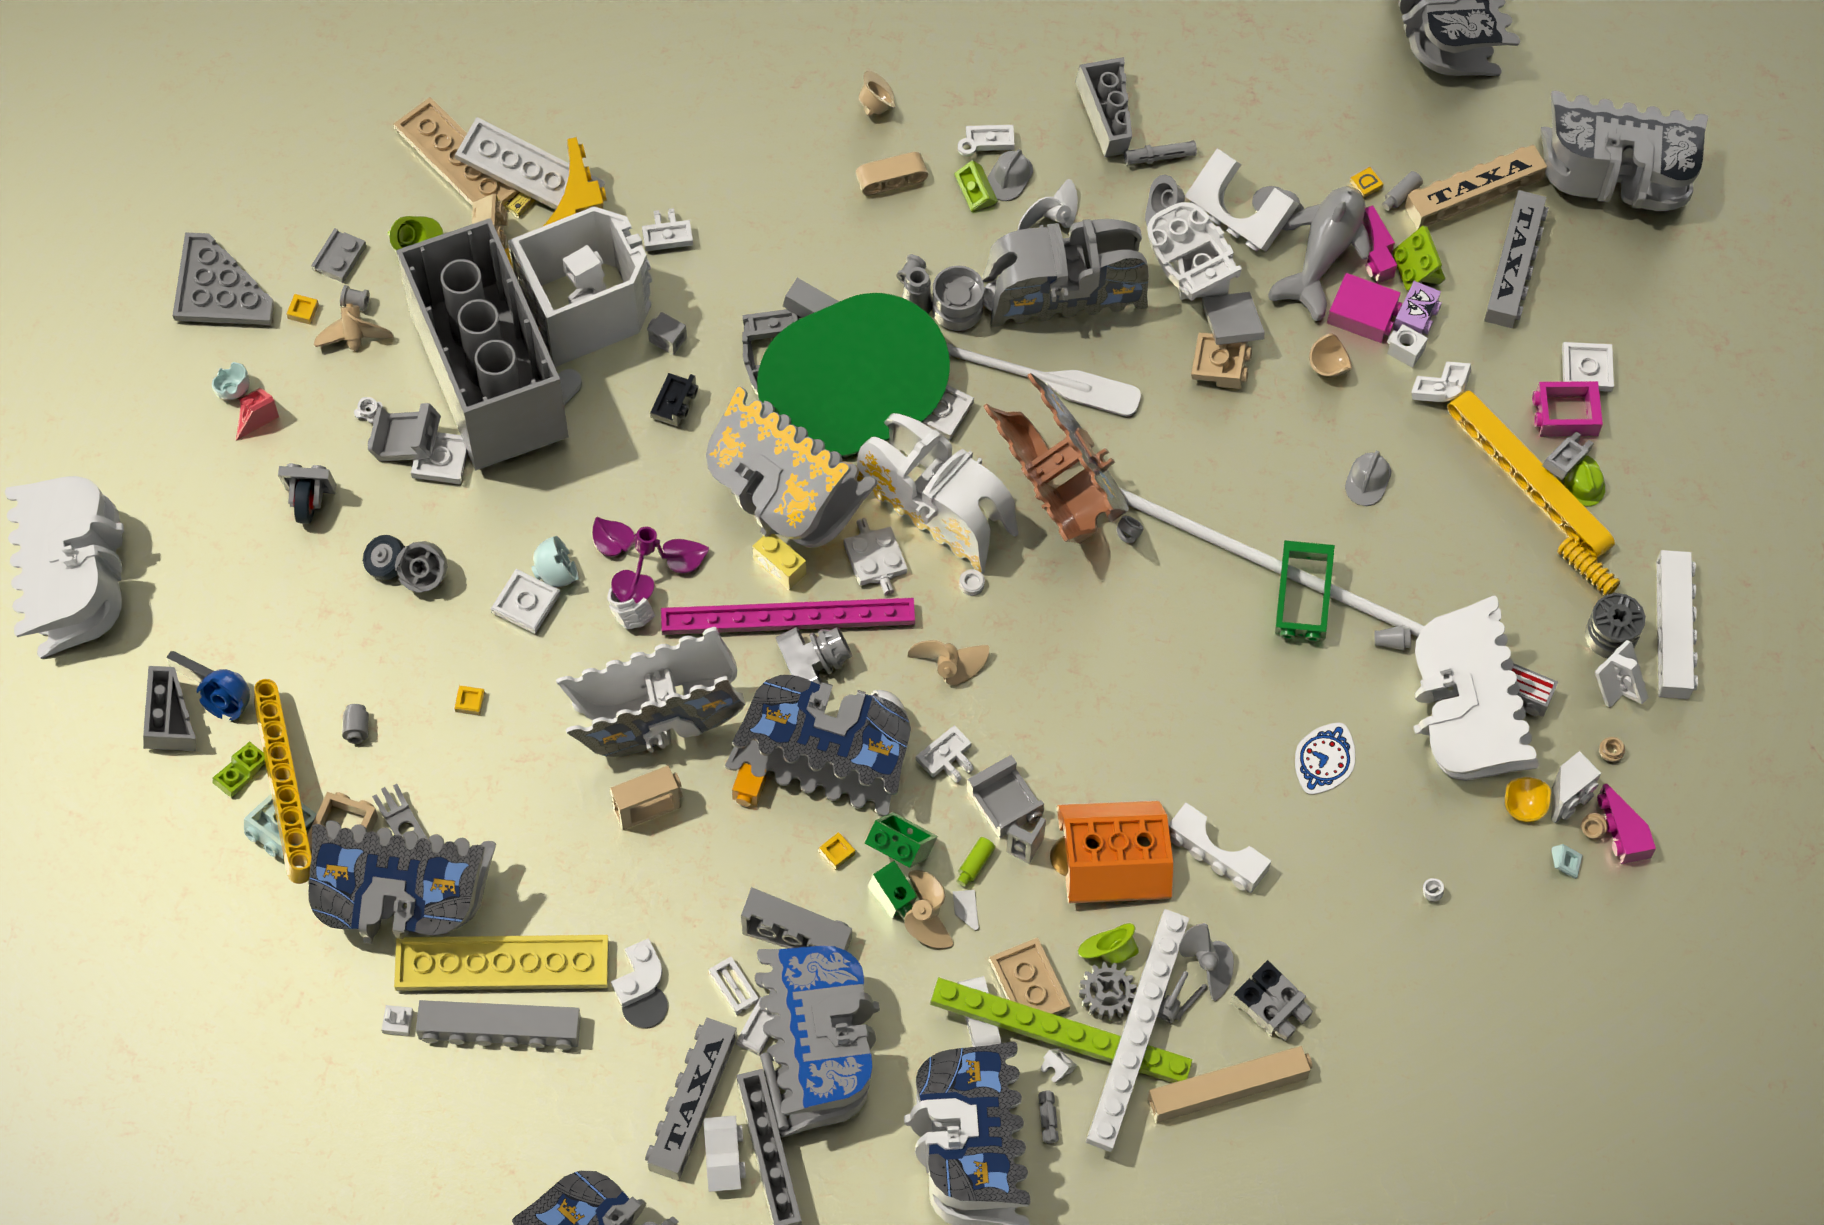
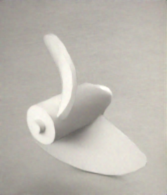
[1018,179,1078,230]

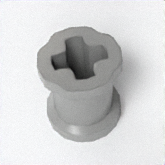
[896,254,926,284]
[340,285,370,311]

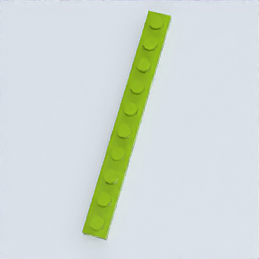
[930,977,1192,1083]

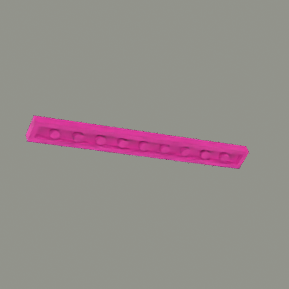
[661,598,915,635]

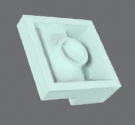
[244,794,317,859]

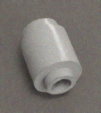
[342,704,369,744]

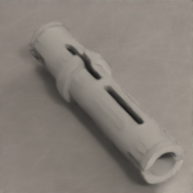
[1124,140,1197,165]

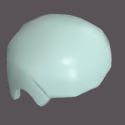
[212,362,250,400]

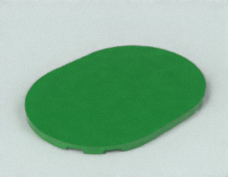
[757,293,950,457]

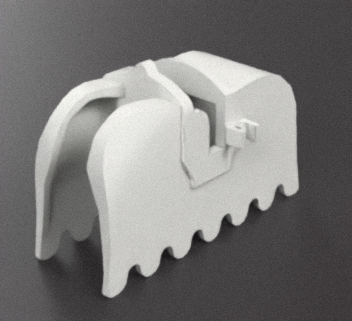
[5,476,124,659]
[1413,595,1539,781]

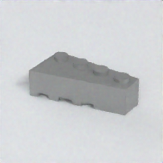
[1075,57,1132,157]
[741,887,852,951]

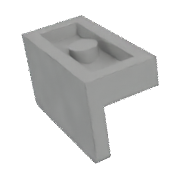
[1006,817,1046,864]

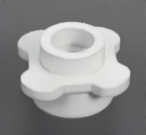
[354,397,383,423]

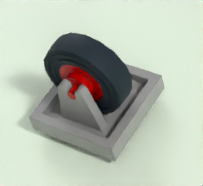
[278,463,337,524]

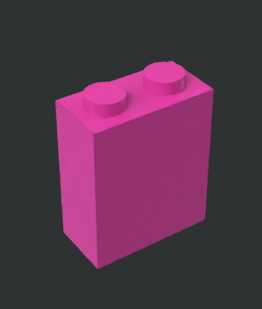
[1327,273,1402,343]

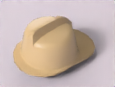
[859,71,895,116]

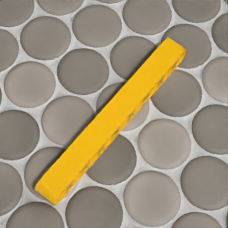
[1447,390,1615,558]
[254,679,311,884]

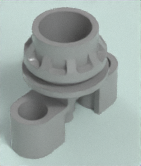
[776,627,852,685]

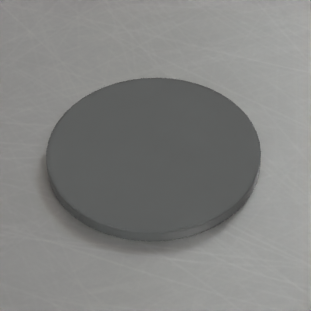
[622,987,668,1028]

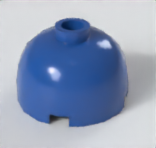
[197,669,250,721]

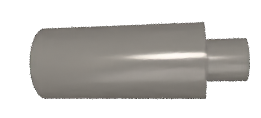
[1382,171,1423,210]

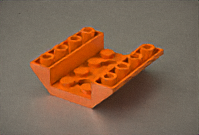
[1057,801,1173,903]

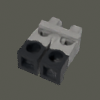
[1230,960,1313,1041]

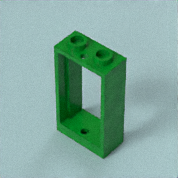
[1275,540,1335,641]

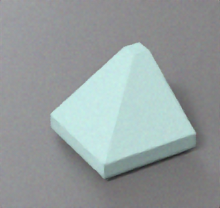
[1551,844,1582,879]

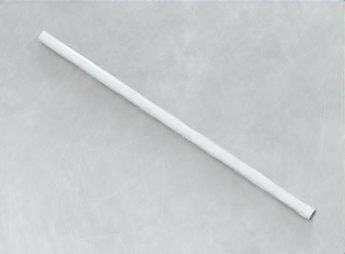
[1119,488,1424,637]

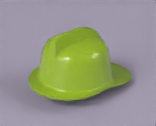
[387,216,443,251]
[1563,455,1605,506]
[1078,923,1139,964]

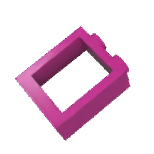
[1532,381,1603,437]

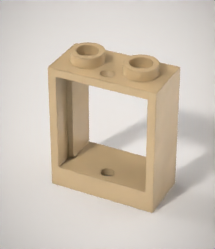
[610,765,683,830]
[307,792,378,856]

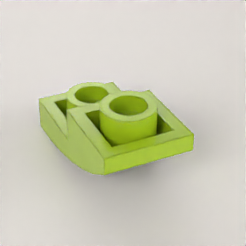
[212,741,265,798]

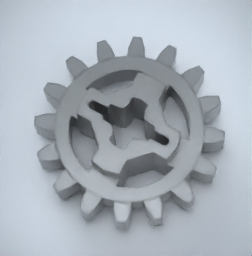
[1079,962,1137,1020]

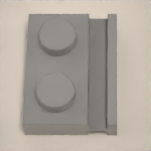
[311,228,366,283]

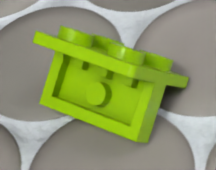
[1392,226,1446,291]

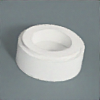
[959,569,985,596]

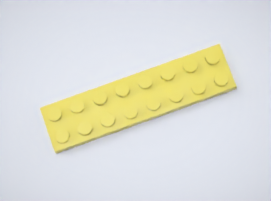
[394,935,609,991]

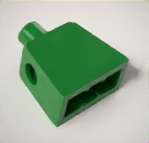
[868,861,917,919]

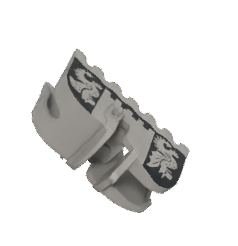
[1398,0,1520,76]
[1541,91,1708,211]

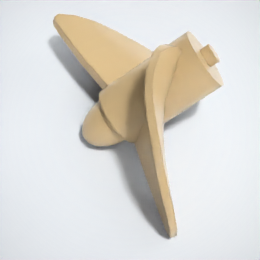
[314,303,393,351]
[908,640,989,685]
[904,870,953,948]

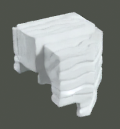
[607,588,656,629]

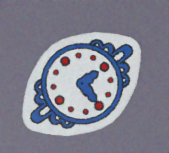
[1295,722,1355,794]

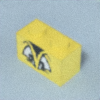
[752,534,807,590]

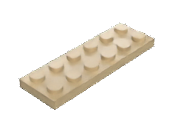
[393,97,520,206]

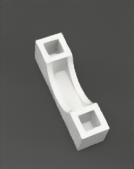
[563,245,606,304]
[1168,803,1271,893]

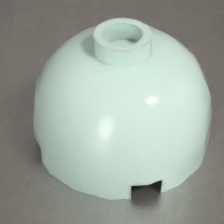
[532,536,579,587]

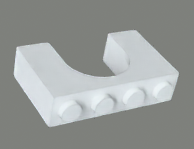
[1185,148,1299,252]

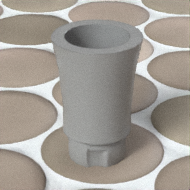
[901,267,933,314]

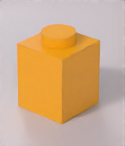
[732,763,767,807]

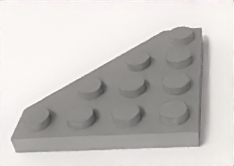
[172,232,274,325]

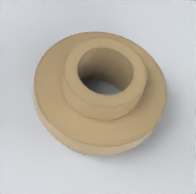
[1599,737,1625,762]

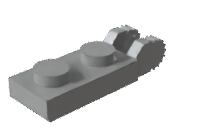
[1542,432,1594,480]

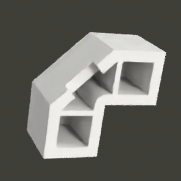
[704,1115,746,1192]

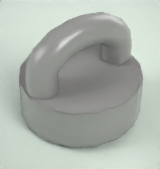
[1116,515,1144,543]

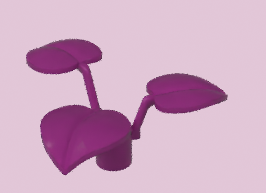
[592,517,709,603]

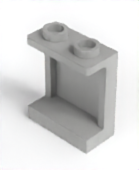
[368,403,441,462]
[967,755,1044,838]

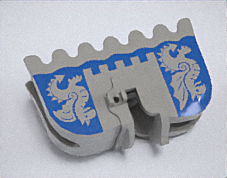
[755,946,880,1137]

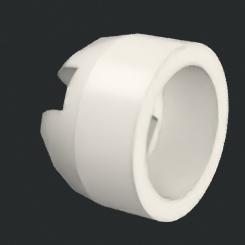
[1423,878,1444,902]

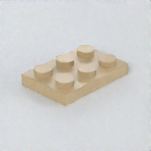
[989,937,1070,1015]

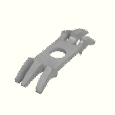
[372,784,428,840]

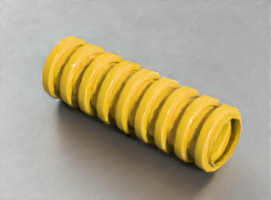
[1557,536,1620,596]

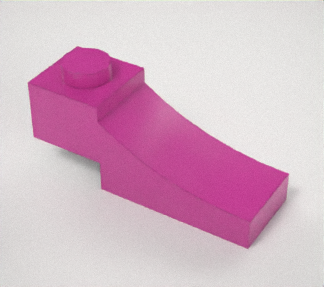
[1363,205,1397,284]

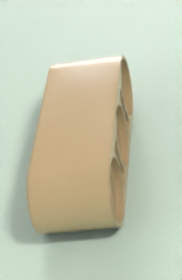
[855,152,928,195]

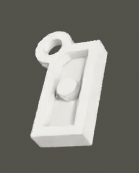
[957,125,1015,157]

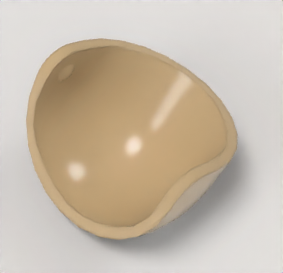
[1309,333,1352,377]

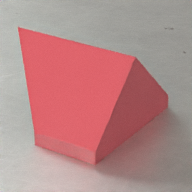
[236,388,279,440]

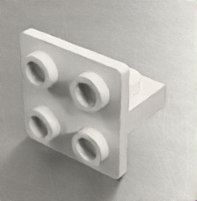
[1595,640,1649,707]

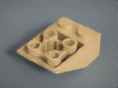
[472,194,508,249]

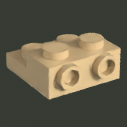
[1191,333,1252,389]

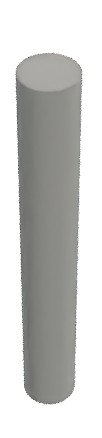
[760,1052,789,1131]

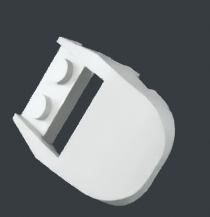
[1147,202,1242,301]

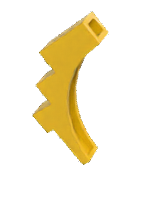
[504,137,607,266]

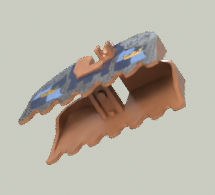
[984,373,1129,544]

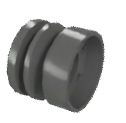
[1585,593,1646,658]

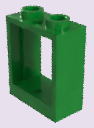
[865,812,938,868]

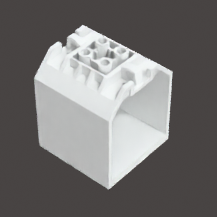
[508,207,652,367]

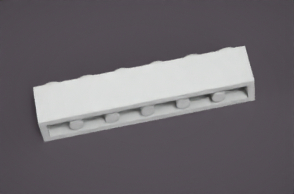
[1656,550,1698,699]

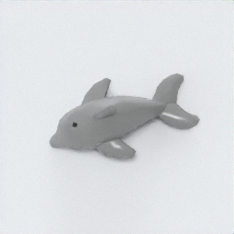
[1268,186,1371,321]

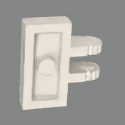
[642,208,693,251]
[916,725,974,783]

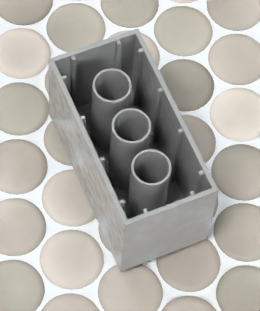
[396,218,569,471]

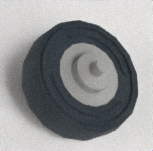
[363,535,406,580]

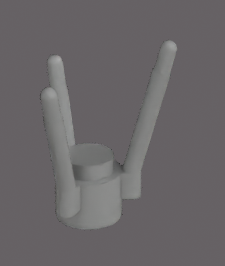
[1157,971,1207,1023]

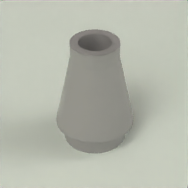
[1375,625,1411,650]

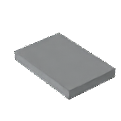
[1202,292,1264,345]

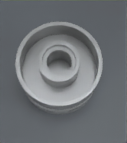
[932,266,984,331]

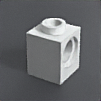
[1387,324,1428,368]

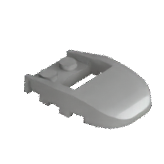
[742,309,801,395]

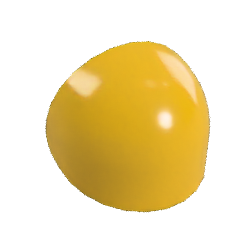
[1505,777,1551,822]

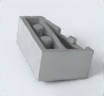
[143,666,196,751]

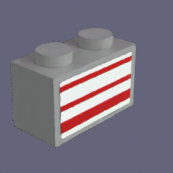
[1511,663,1558,717]

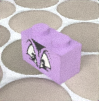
[1393,281,1442,335]

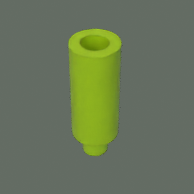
[957,837,996,887]

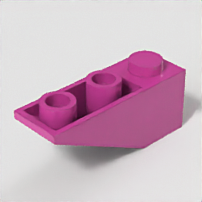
[1597,783,1656,864]

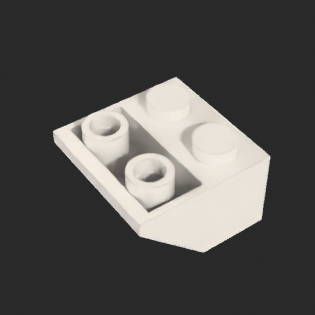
[1551,751,1601,823]

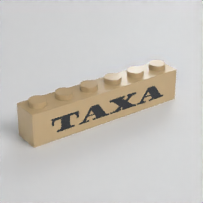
[1405,145,1547,229]

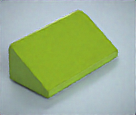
[954,160,998,212]

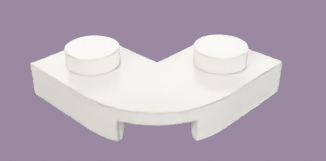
[1412,362,1471,402]
[611,938,662,1008]

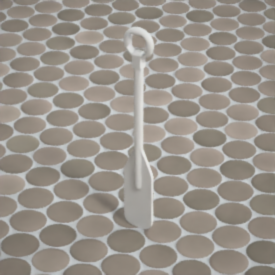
[947,343,1141,416]

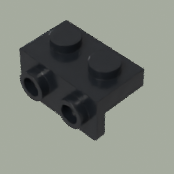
[650,373,699,427]

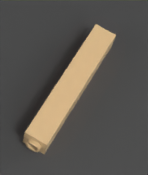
[1148,1046,1312,1123]

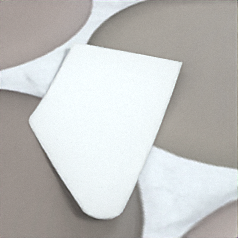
[953,890,979,930]

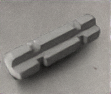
[1038,1090,1059,1144]

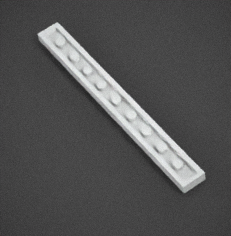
[1085,909,1189,1152]

